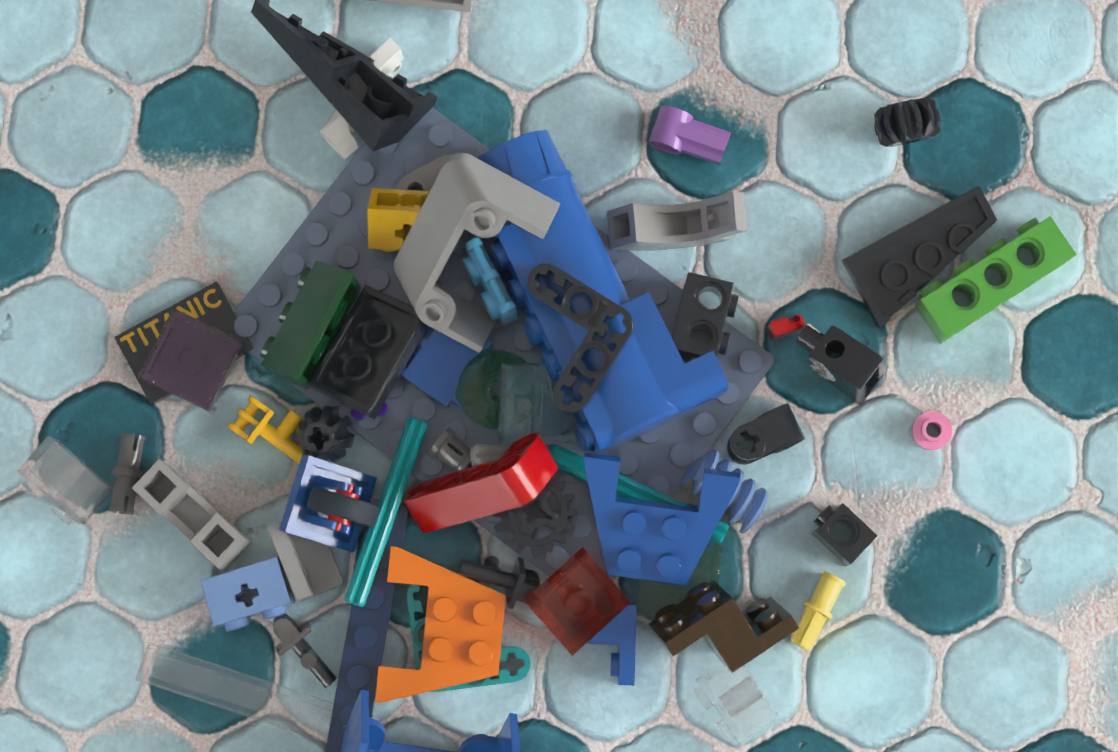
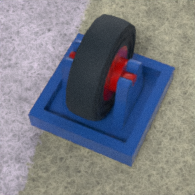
[279,454,380,553]

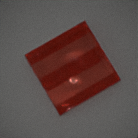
[523,547,631,656]

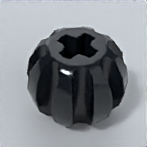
[296,405,355,462]

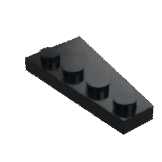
[842,186,997,328]

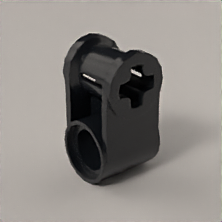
[727,403,805,465]

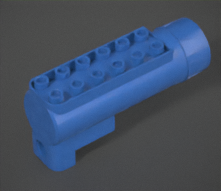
[477,130,728,454]

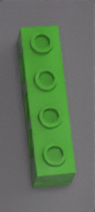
[915,216,1077,344]

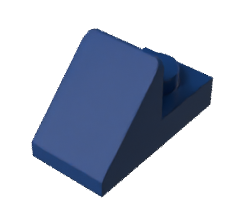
[587,605,637,686]

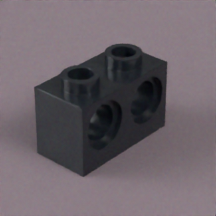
[672,272,739,359]

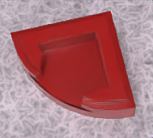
[767,314,806,342]

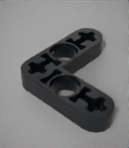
[528,264,634,413]

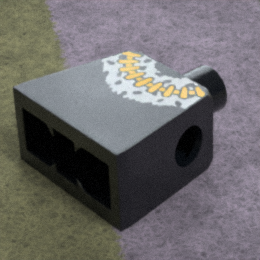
[795,324,884,406]

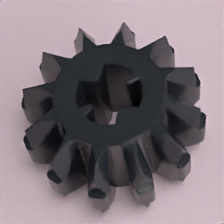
[874,98,941,147]

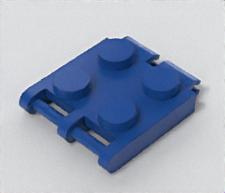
[400,326,499,409]

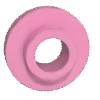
[912,411,952,450]

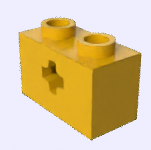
[367,188,430,252]

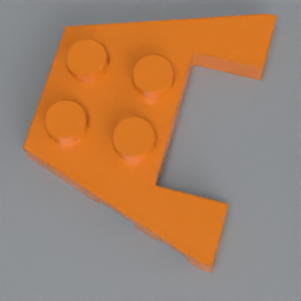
[375,546,506,703]

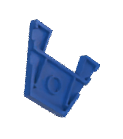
[584,452,740,585]

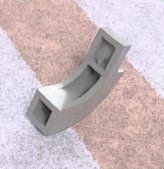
[607,191,748,251]

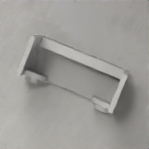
[394,153,560,353]

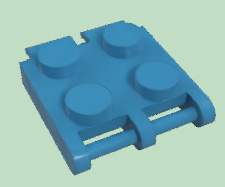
[463,237,518,326]

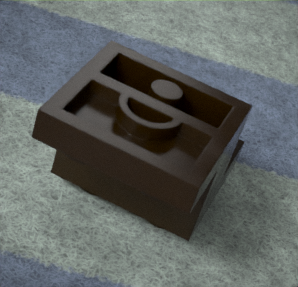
[648,580,799,673]

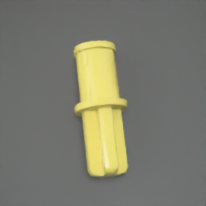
[791,571,846,650]

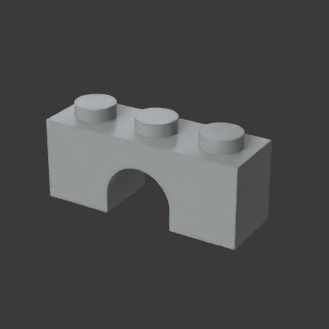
[132,459,252,571]

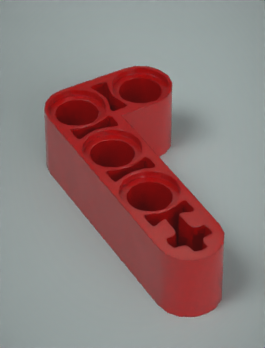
[401,432,558,533]

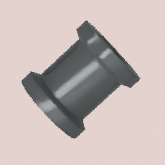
[428,427,472,472]

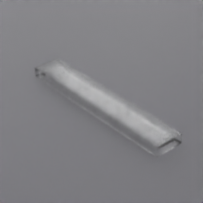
[135,642,374,743]

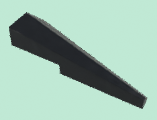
[251,0,438,151]

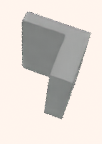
[267,522,344,602]

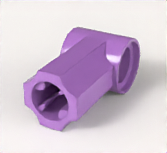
[648,106,731,165]

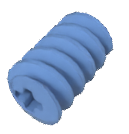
[680,449,768,534]

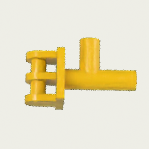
[227,395,311,464]

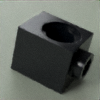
[812,503,878,566]

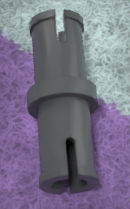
[108,433,146,515]

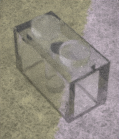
[17,435,113,525]

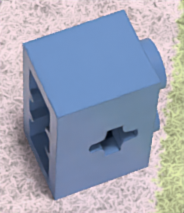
[201,557,295,632]

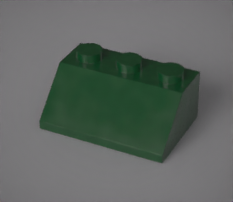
[260,260,362,391]

